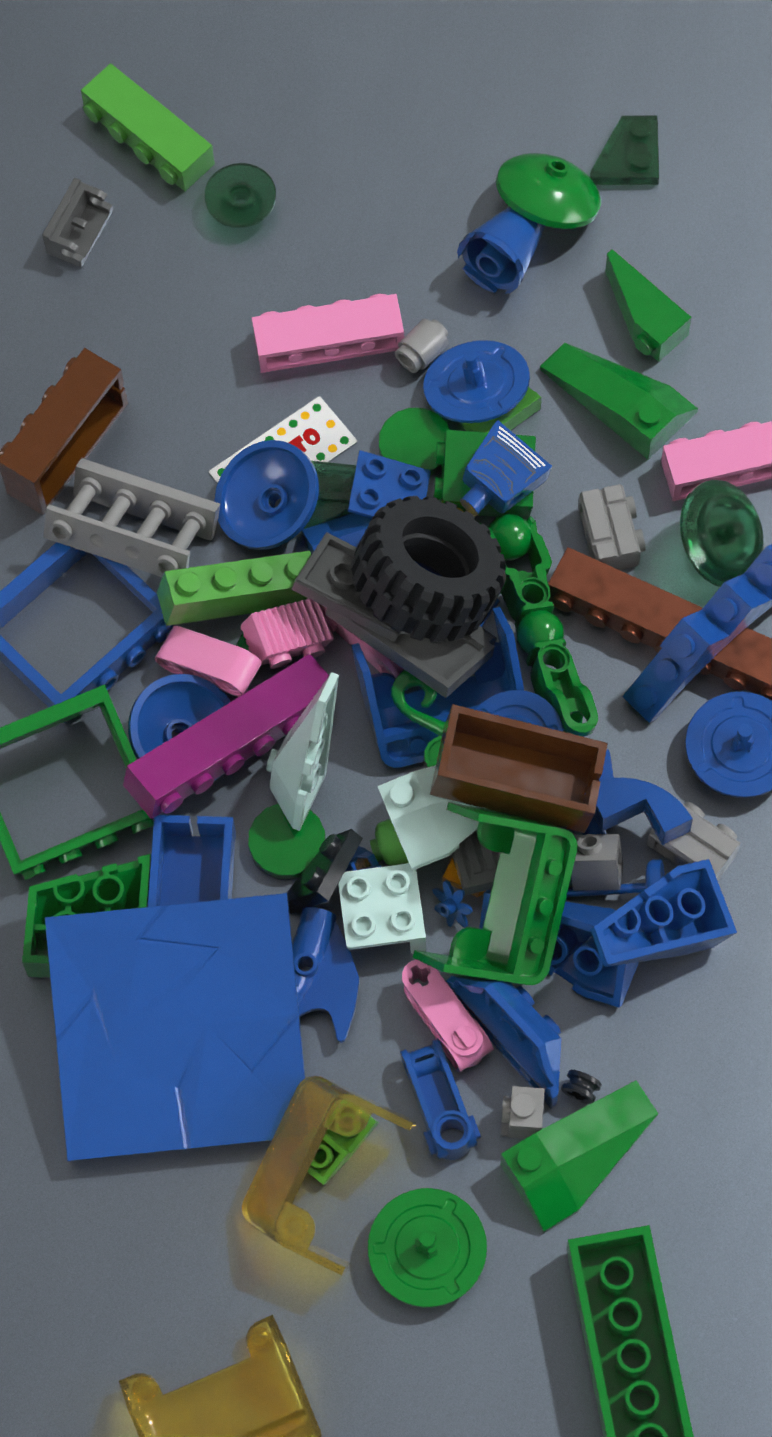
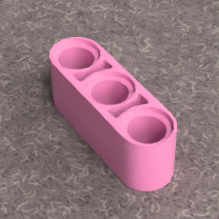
[155,626,262,697]

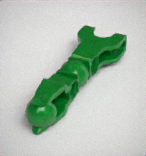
[479,514,598,737]

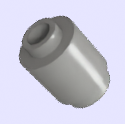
[395,319,449,373]

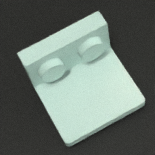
[338,863,427,954]

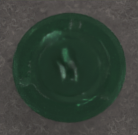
[680,480,764,587]

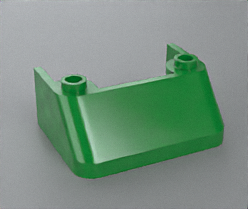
[413,802,577,985]

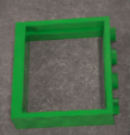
[0,684,154,880]

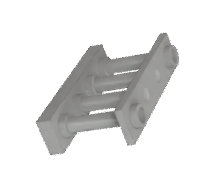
[43,458,220,577]

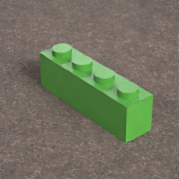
[81,63,215,191]
[157,551,311,626]

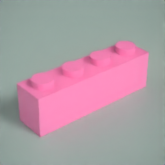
[252,294,404,373]
[661,421,772,501]

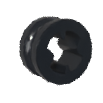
[561,1070,602,1104]

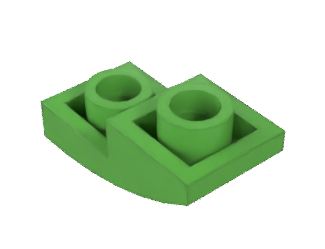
[292,1096,379,1185]

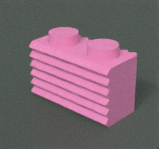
[241,598,334,669]

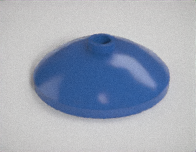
[215,440,319,550]
[128,674,231,781]

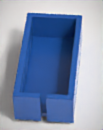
[148,815,236,907]

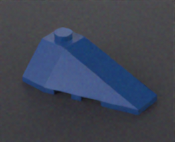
[479,890,639,1008]

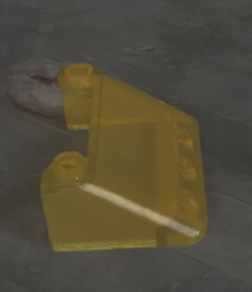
[119,1315,322,1437]

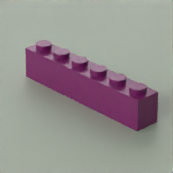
[123,654,339,819]

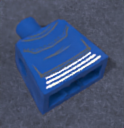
[460,420,552,516]

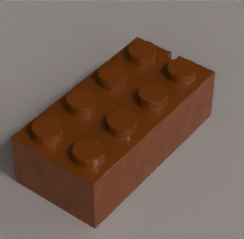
[0,348,128,515]
[430,704,608,833]

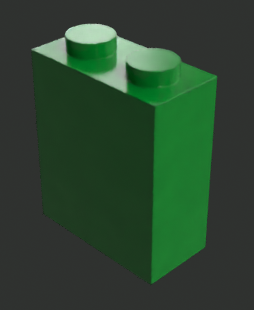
[433,430,536,519]

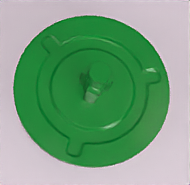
[368,1188,487,1308]

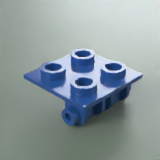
[347,450,431,518]

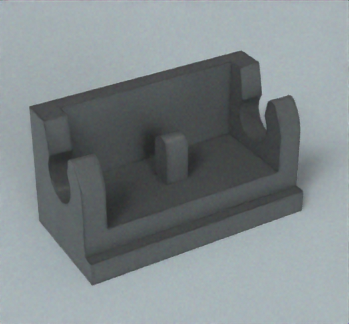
[42,178,113,267]

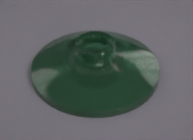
[204,163,276,228]

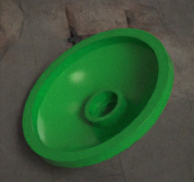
[496,153,601,229]

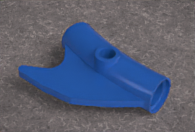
[292,907,360,1043]

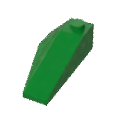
[540,343,698,460]
[500,1080,658,1233]

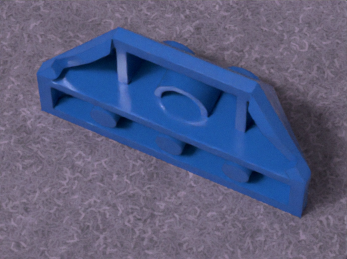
[446,976,562,1109]

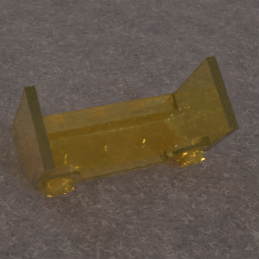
[242,1076,417,1275]

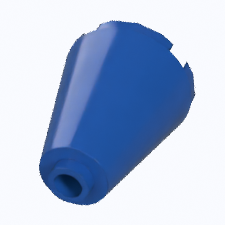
[457,207,545,294]

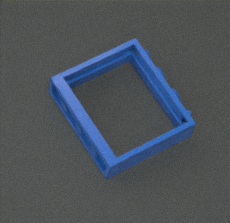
[0,542,175,723]

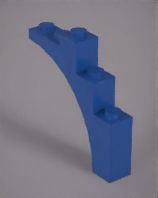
[622,544,772,723]

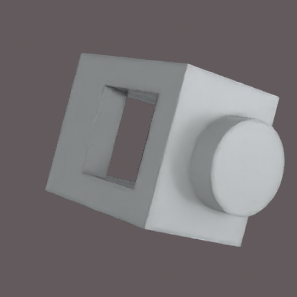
[501,1086,545,1139]

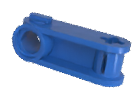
[400,1038,481,1160]

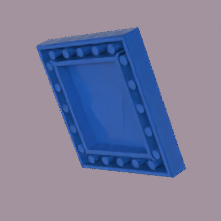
[45,893,311,1161]

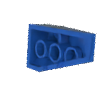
[590,859,737,967]

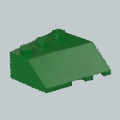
[22,854,151,978]

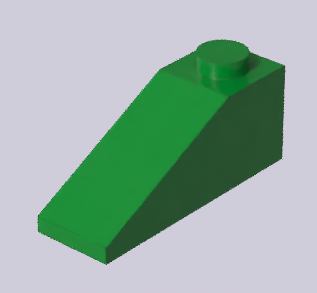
[605,249,692,362]

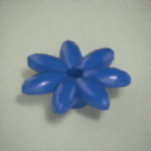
[432,880,473,928]

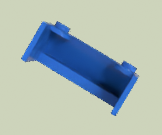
[351,607,525,768]

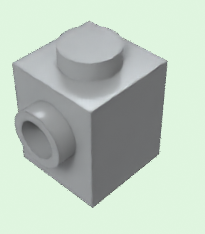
[571,834,624,891]

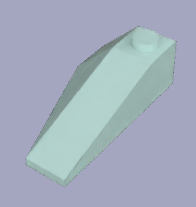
[266,672,339,831]
[378,765,490,871]

